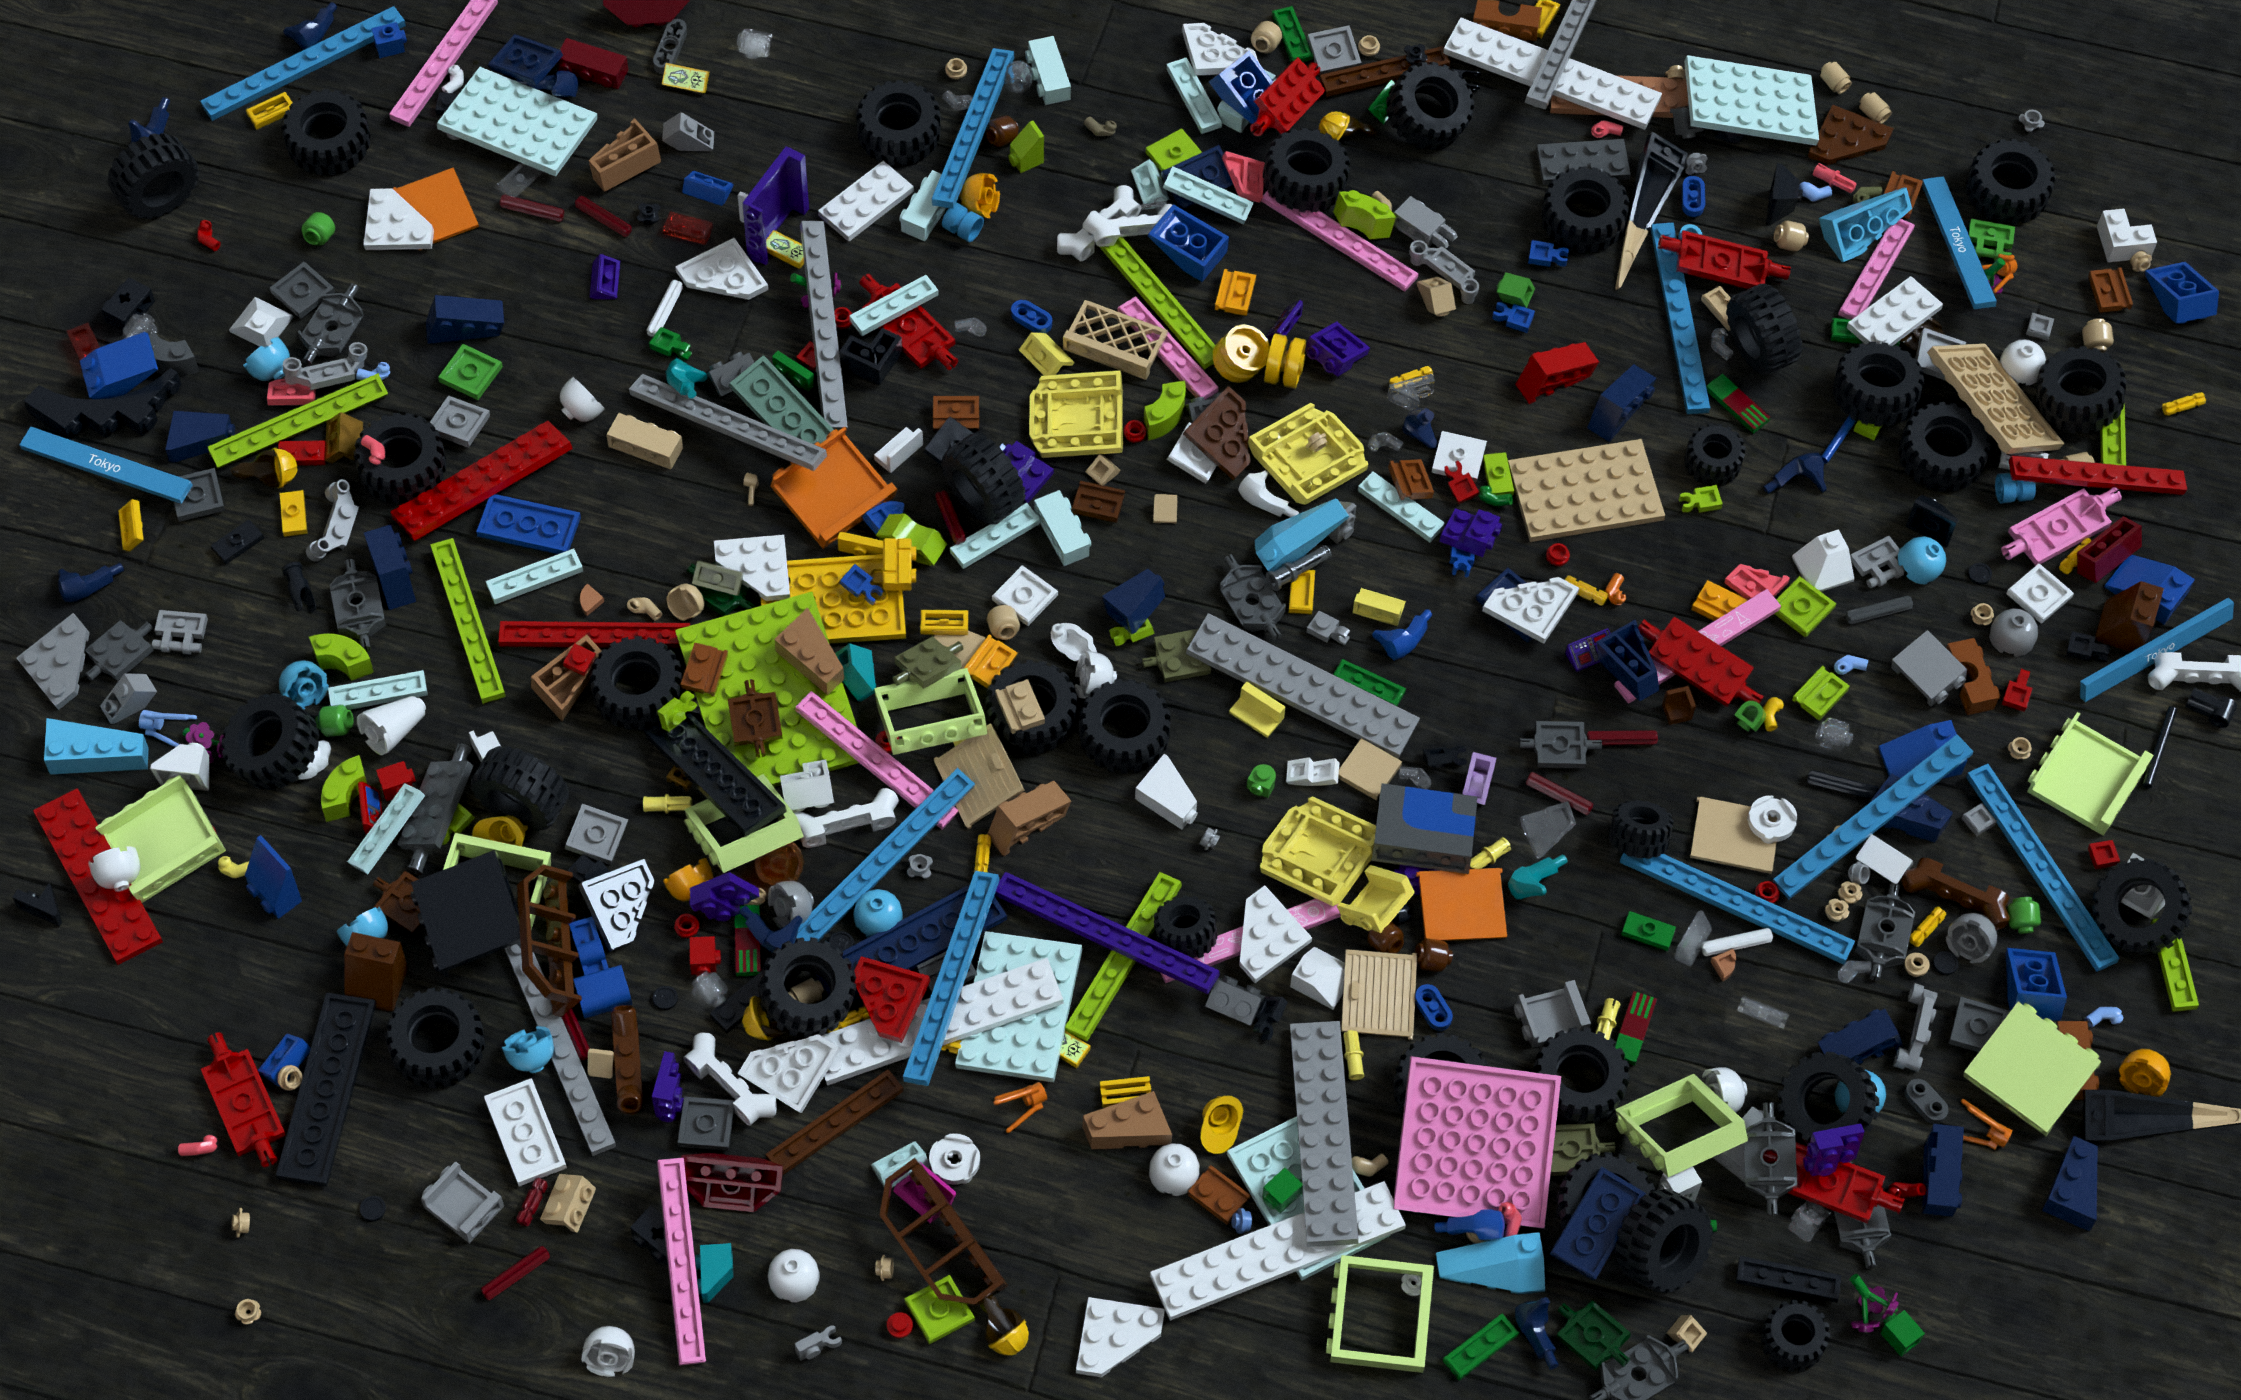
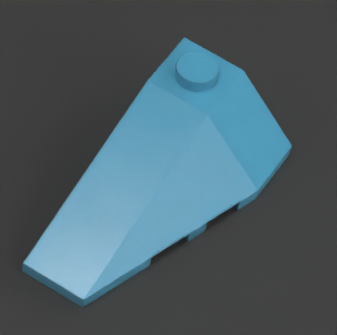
[1819,187,1912,262]
[1255,498,1350,572]
[1435,1233,1545,1294]

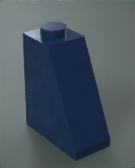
[165,411,235,462]
[1102,569,1165,634]

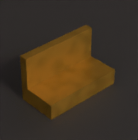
[325,412,363,464]

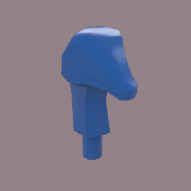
[1372,609,1432,660]
[1435,1209,1505,1241]

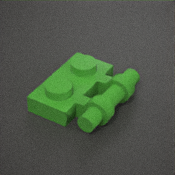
[1968,219,2015,261]

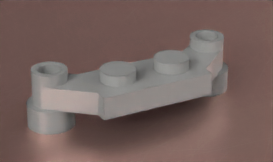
[1409,240,1479,304]
[283,342,367,390]
[306,479,359,561]
[1893,983,1937,1072]

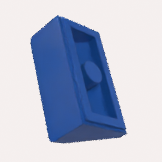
[682,171,734,206]
[258,1034,311,1087]

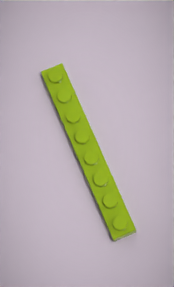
[1100,237,1215,369]
[208,373,388,469]
[430,538,506,704]
[1065,872,1182,1041]

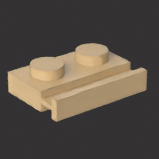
[995,680,1045,734]

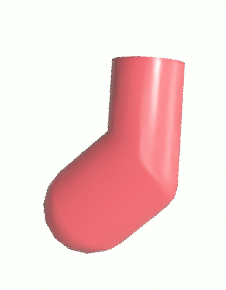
[1591,120,1624,138]
[361,435,385,465]
[178,1135,217,1156]
[1498,1202,1522,1237]

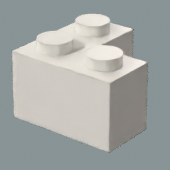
[2097,209,2157,262]
[780,760,834,812]

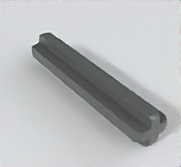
[1846,595,1913,624]

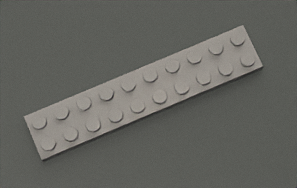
[1186,613,1420,759]
[1290,1021,1359,1247]

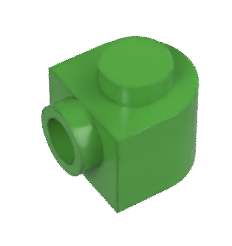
[1735,701,1766,732]
[1247,764,1276,798]

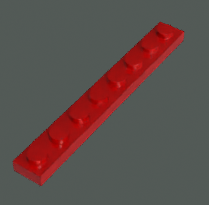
[2008,456,2187,495]
[498,621,690,648]

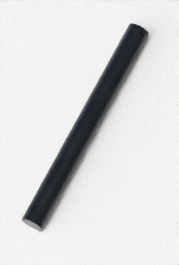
[2142,706,2177,789]

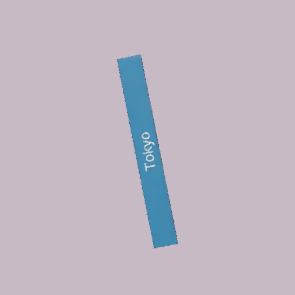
[1922,176,1997,309]
[19,427,193,504]
[2080,598,2234,702]

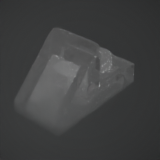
[1387,374,1435,411]
[1788,1201,1831,1242]

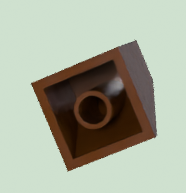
[2095,581,2164,652]
[344,932,408,1012]

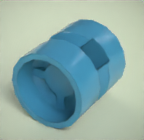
[942,202,984,243]
[1995,473,2036,504]

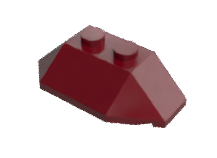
[603,0,690,27]
[681,1153,783,1212]

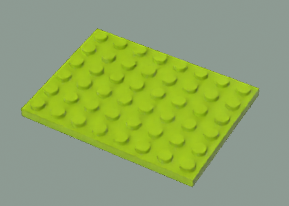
[675,592,859,787]

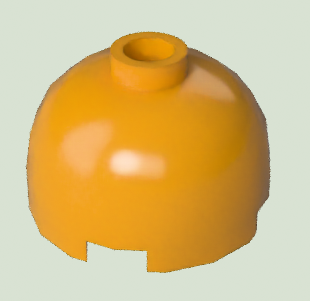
[959,173,1000,218]
[663,858,713,901]
[2119,1049,2171,1097]

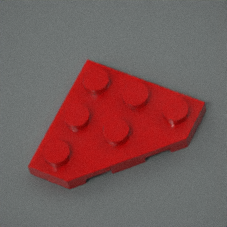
[854,956,930,1043]

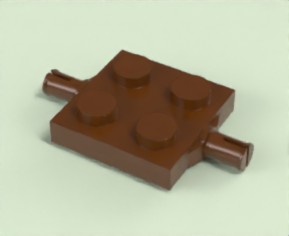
[728,679,783,758]
[373,871,422,936]

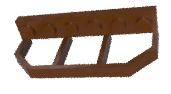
[517,864,582,1017]
[880,1158,1008,1305]

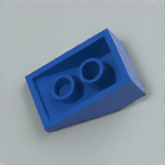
[1209,50,1273,124]
[1148,204,1229,282]
[2145,262,2219,324]
[80,332,158,399]
[2104,555,2195,625]
[1878,720,1967,778]
[245,835,302,919]
[2006,948,2067,1021]

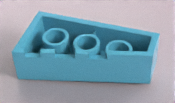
[44,718,149,774]

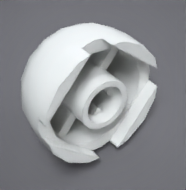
[1999,339,2046,386]
[560,377,605,422]
[1075,651,1117,699]
[88,847,140,891]
[1702,1068,1747,1113]
[1149,1143,1200,1196]
[768,1249,820,1302]
[581,1326,635,1377]

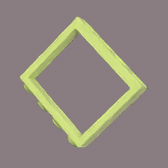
[874,668,987,755]
[684,774,803,873]
[443,833,551,929]
[1615,1074,1748,1177]
[1326,1255,1434,1373]

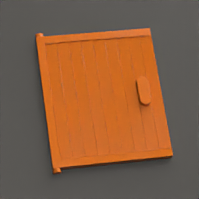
[392,168,479,251]
[1416,868,1507,941]

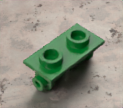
[1368,80,1395,124]

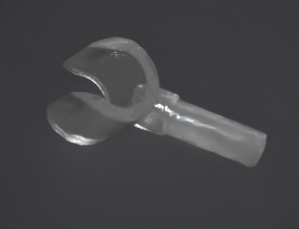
[1141,197,1167,213]

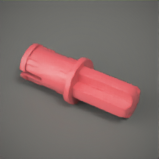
[1813,163,1857,193]

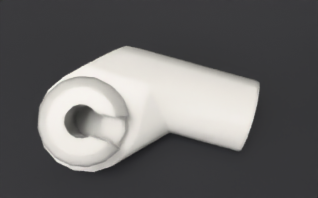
[442,65,464,93]

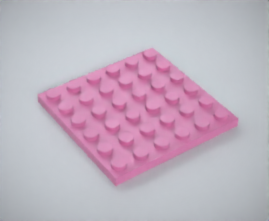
[1393,1056,1561,1228]

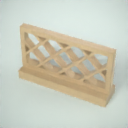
[1063,300,1168,380]

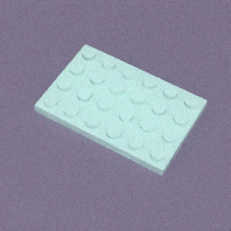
[1684,55,1819,146]
[437,67,597,176]
[955,931,1082,1082]
[1227,1116,1390,1281]

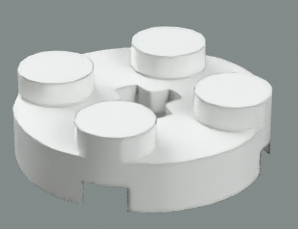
[1747,795,1797,844]
[929,1134,980,1185]

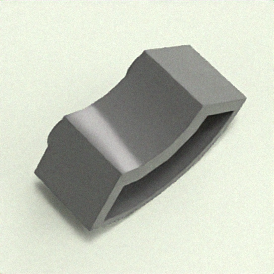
[149,333,199,376]

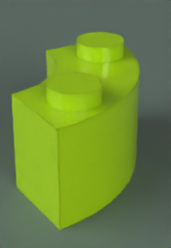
[1333,190,1396,239]
[1144,381,1186,441]
[876,513,947,565]
[309,634,374,681]
[321,755,367,822]

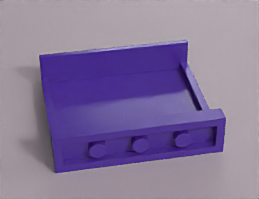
[742,146,809,265]

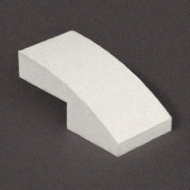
[1286,757,1339,786]

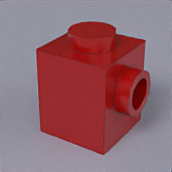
[376,761,416,801]
[690,936,721,977]

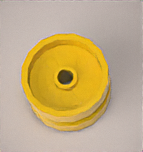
[1213,324,1270,383]
[1264,333,1306,389]

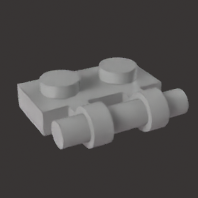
[1850,536,1906,589]
[152,610,208,654]

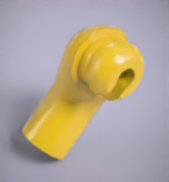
[1763,697,1784,731]

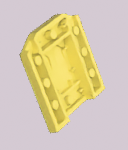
[1029,371,1123,458]
[1248,403,1368,505]
[1260,796,1376,906]

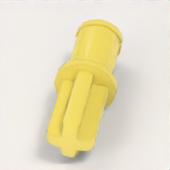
[643,794,692,814]
[1470,837,1511,869]
[1596,998,1620,1040]
[1343,1030,1365,1080]

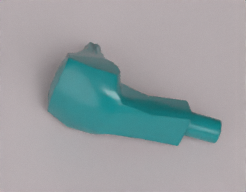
[666,358,707,398]
[1508,854,1568,900]

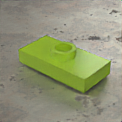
[1483,452,1514,495]

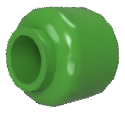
[301,212,335,246]
[315,704,354,737]
[2007,897,2041,934]

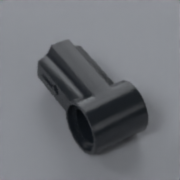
[2185,688,2237,728]

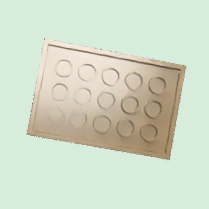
[1927,344,2064,454]
[1508,439,1665,542]

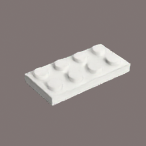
[818,161,914,242]
[1847,276,1943,346]
[484,1078,567,1186]

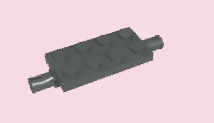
[397,743,473,875]

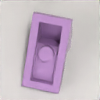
[1463,752,1496,805]

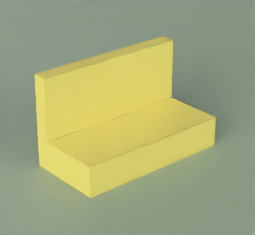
[1019,332,1075,376]
[1353,588,1406,626]
[1229,682,1285,738]

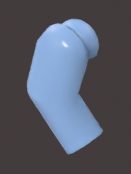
[1799,182,1832,201]
[356,362,390,380]
[1834,655,1868,675]
[2084,1007,2123,1028]

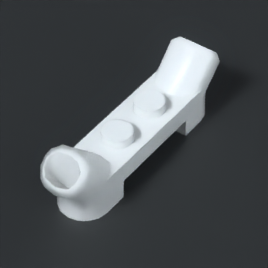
[1057,185,1141,261]
[1082,204,1172,247]
[2148,652,2241,691]
[794,788,899,848]
[683,1033,777,1126]

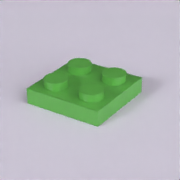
[438,344,503,400]

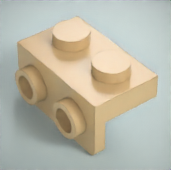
[540,1174,596,1232]

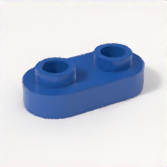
[1682,176,1705,217]
[1011,300,1052,333]
[1415,984,1453,1031]

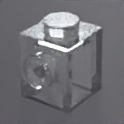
[737,28,772,59]

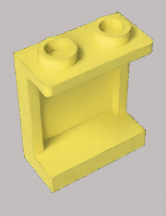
[1337,865,1415,933]

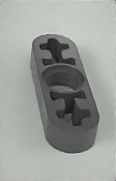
[653,19,687,74]

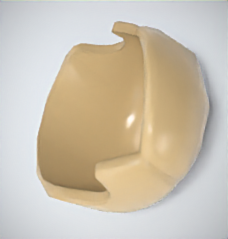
[666,583,704,621]

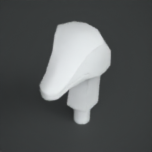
[1238,470,1299,517]

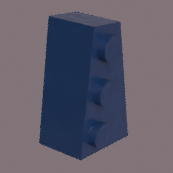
[426,295,504,344]
[1587,364,1656,442]
[364,525,416,610]
[1596,620,1659,702]
[1868,773,1953,843]
[1818,1009,1904,1065]
[1922,1124,1964,1217]
[2042,1136,2098,1232]

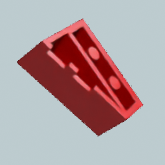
[1515,342,1599,404]

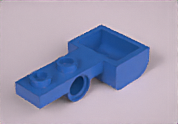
[569,917,632,1019]

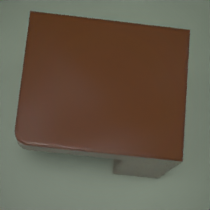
[1662,686,1696,725]

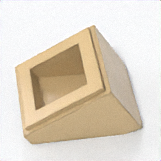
[1085,454,1121,486]
[1153,494,1177,524]
[588,1049,615,1079]
[1667,1315,1707,1352]

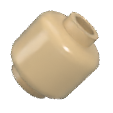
[1251,21,1282,54]
[1774,221,1809,251]
[2082,319,2114,353]
[987,605,1020,640]

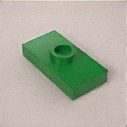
[1621,911,1676,951]

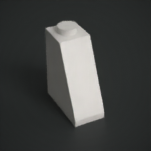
[1135,754,1198,830]

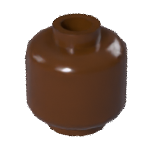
[985,115,1019,147]
[1367,922,1404,954]
[1414,938,1453,972]

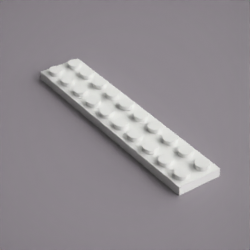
[1443,18,1662,130]
[822,958,1064,1086]
[1150,1181,1406,1321]

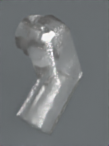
[942,90,973,111]
[954,318,987,336]
[1399,767,1431,789]

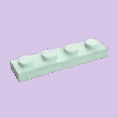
[1167,57,1222,134]
[1163,166,1254,224]
[849,275,938,336]
[1358,472,1445,542]
[950,503,1040,569]
[486,549,583,604]
[328,670,428,710]
[347,783,425,874]

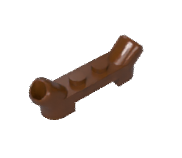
[1902,858,2010,930]
[611,1005,644,1115]

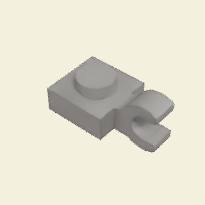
[1307,611,1350,645]
[795,1326,842,1361]

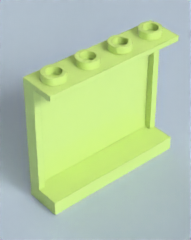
[2027,712,2154,836]
[95,775,226,903]
[1963,1002,2101,1136]

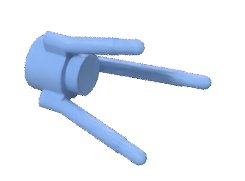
[139,710,197,747]

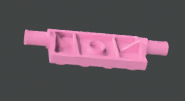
[2001,487,2122,566]

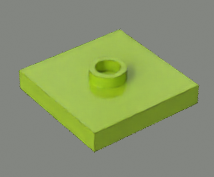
[1146,128,1202,172]
[1774,576,1836,637]
[904,1275,975,1344]

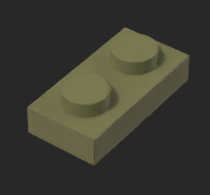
[692,560,744,596]

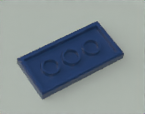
[1550,1166,1646,1281]

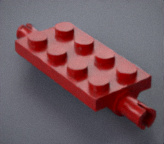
[1250,57,1326,136]
[1658,230,1791,289]
[859,274,958,370]
[1638,616,1764,707]
[201,1032,286,1167]
[1763,1142,1905,1224]

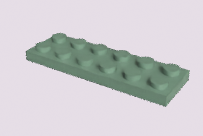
[729,355,834,444]

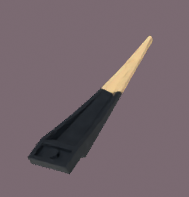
[1615,132,1688,290]
[2083,1089,2241,1140]

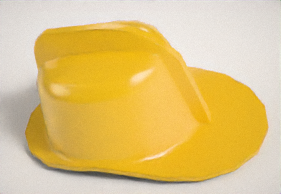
[472,816,528,847]
[1200,1096,1243,1154]

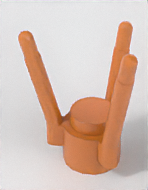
[1982,254,2018,293]
[993,1082,1047,1133]
[1961,1099,2013,1150]

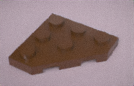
[1808,105,1894,165]
[1183,386,1250,481]

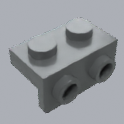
[706,352,754,397]
[1205,976,1265,1026]

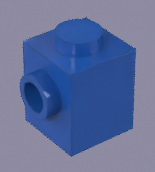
[371,22,407,58]

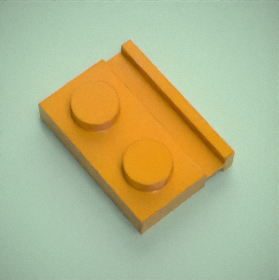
[1215,269,1256,316]
[1691,580,1748,621]
[964,634,1017,689]

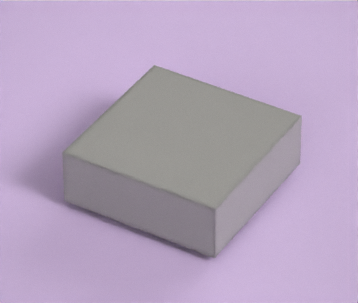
[2026,313,2054,341]
[1961,803,1997,836]

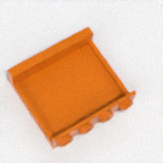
[771,426,897,549]

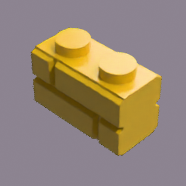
[883,538,916,591]

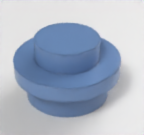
[1232,1208,1252,1234]

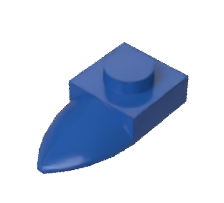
[862,501,904,534]

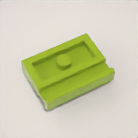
[1792,666,1850,721]

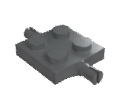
[84,620,154,681]
[1519,721,1602,768]

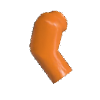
[1605,573,1626,605]

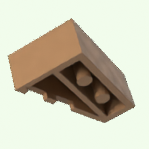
[589,118,661,192]
[774,608,844,695]
[531,635,601,721]
[987,781,1071,856]
[1083,1091,1172,1149]

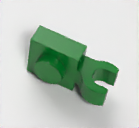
[649,327,692,360]

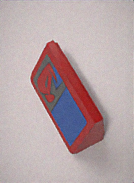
[358,782,382,834]

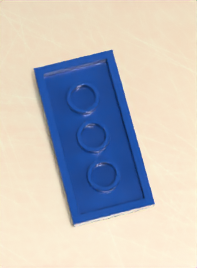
[476,494,581,554]

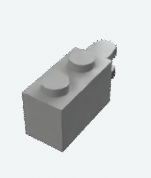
[1393,196,1458,249]

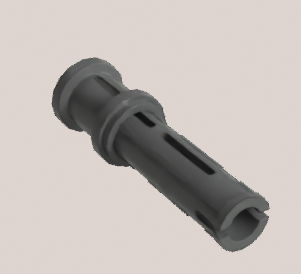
[1266,545,1332,591]

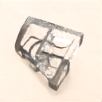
[1519,801,1576,859]

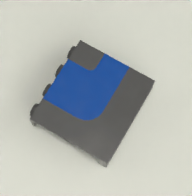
[1371,783,1477,874]

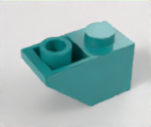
[835,643,876,702]
[696,1243,733,1303]

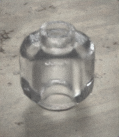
[1004,61,1032,94]
[123,313,157,339]
[1815,717,1853,752]
[691,971,728,1009]

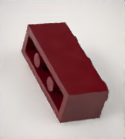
[557,38,628,89]
[2077,516,2142,583]

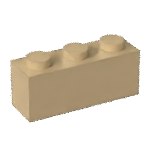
[607,413,683,469]

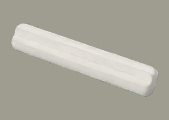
[647,280,683,337]
[1701,928,1773,956]

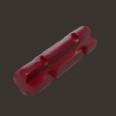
[516,1178,548,1227]

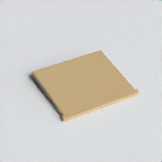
[934,723,1025,829]
[1690,797,1778,874]
[1341,950,1417,1040]

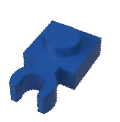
[1528,240,1569,267]
[1492,302,1535,333]
[1450,546,1475,577]
[839,564,883,605]

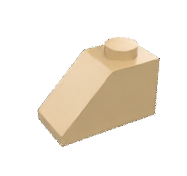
[1417,277,1456,316]

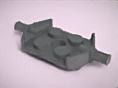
[298,283,364,365]
[1220,554,1286,641]
[329,559,386,651]
[1855,883,1915,981]
[1744,1103,1797,1215]
[1834,1162,1891,1269]
[1589,1335,1689,1400]

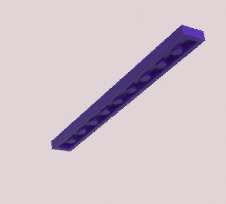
[994,872,1220,994]

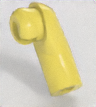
[218,856,249,878]

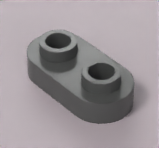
[1905,1079,1949,1124]

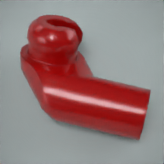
[197,220,221,251]
[1887,1182,1926,1198]

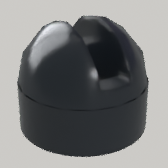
[1393,904,1411,924]

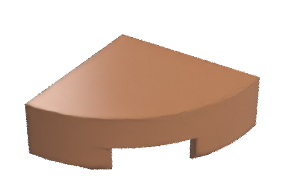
[580,584,604,616]
[1711,949,1736,981]

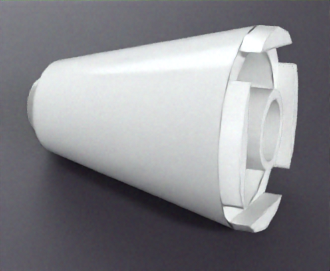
[357,696,426,755]

